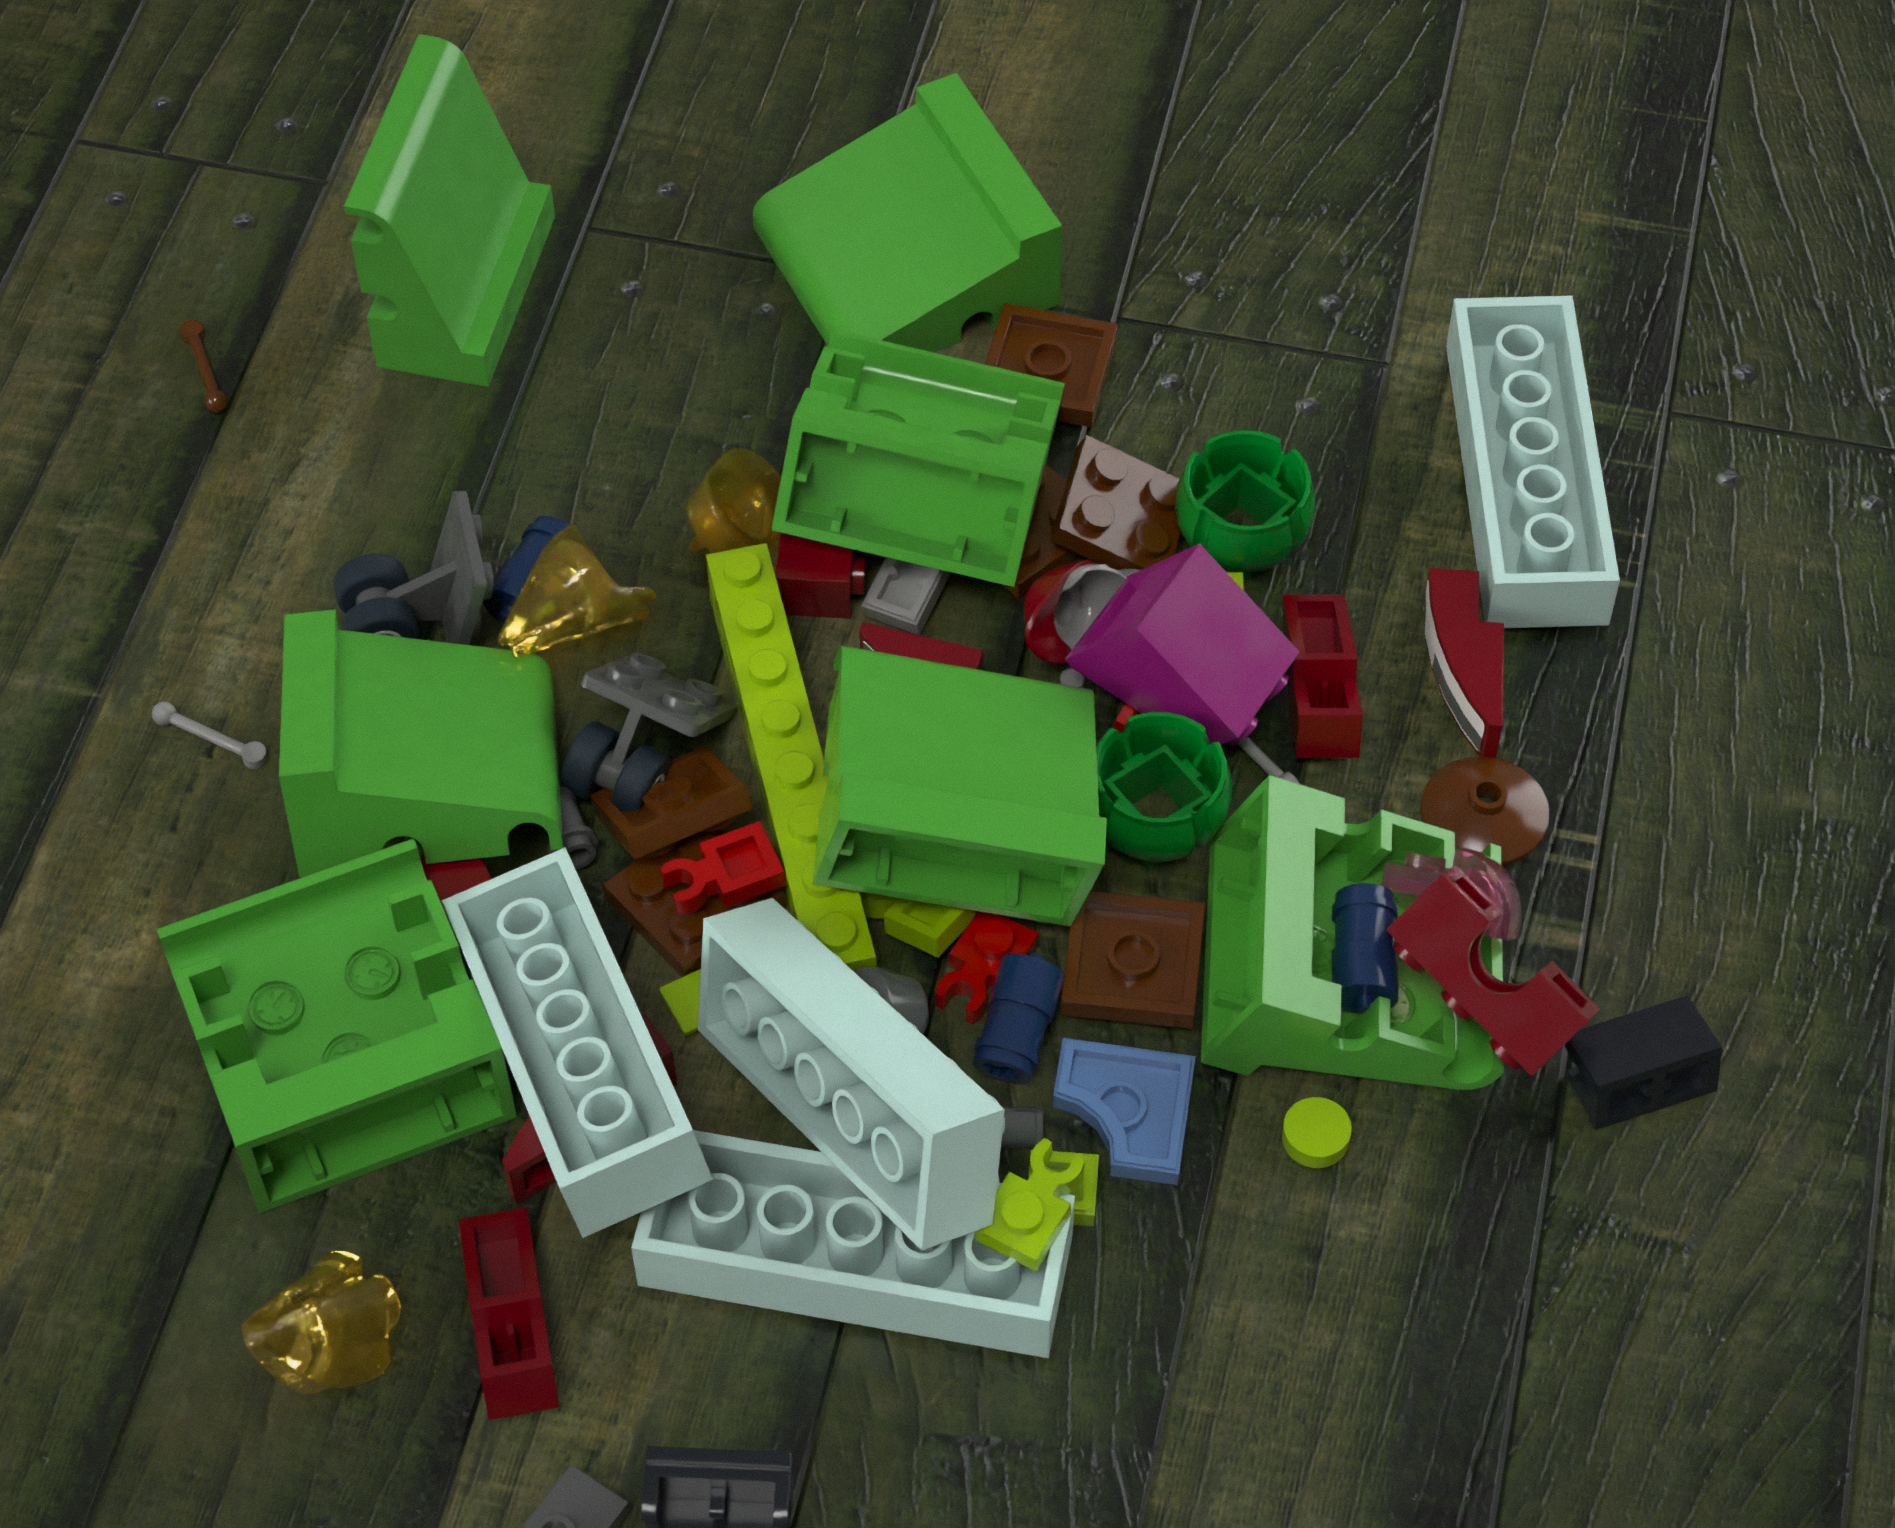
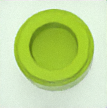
[1282,1097,1352,1168]

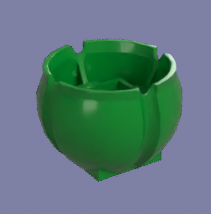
[1175,430,1316,581]
[1096,712,1232,869]

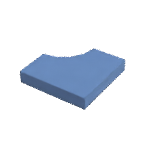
[1053,1038,1196,1185]

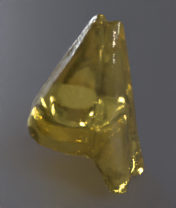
[498,524,657,658]
[241,1251,400,1394]

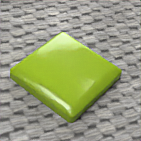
[659,969,701,1036]

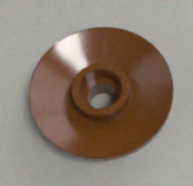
[1420,757,1549,866]

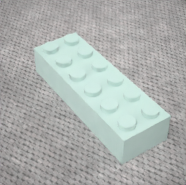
[1446,296,1620,628]
[442,847,713,1238]
[698,898,1005,1251]
[631,1130,1075,1358]

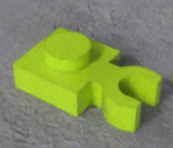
[859,892,976,958]
[974,1138,1084,1272]

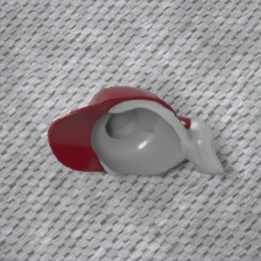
[1024,560,1140,664]

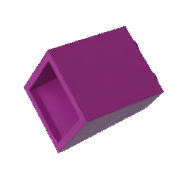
[1065,544,1299,746]

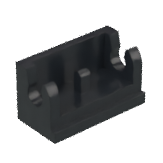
[1565,995,1722,1130]
[641,1446,795,1528]

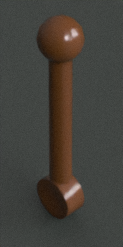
[180,320,228,413]

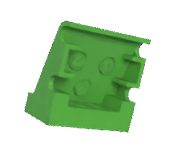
[344,34,555,387]
[753,73,1062,353]
[771,329,1065,587]
[279,609,563,878]
[813,645,1107,927]
[1201,775,1504,1090]
[156,838,517,1214]

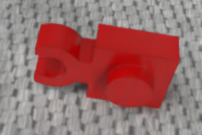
[660,821,786,915]
[936,911,1039,1025]

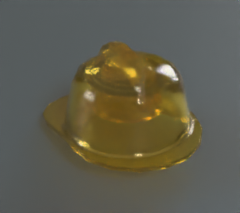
[685,448,781,553]

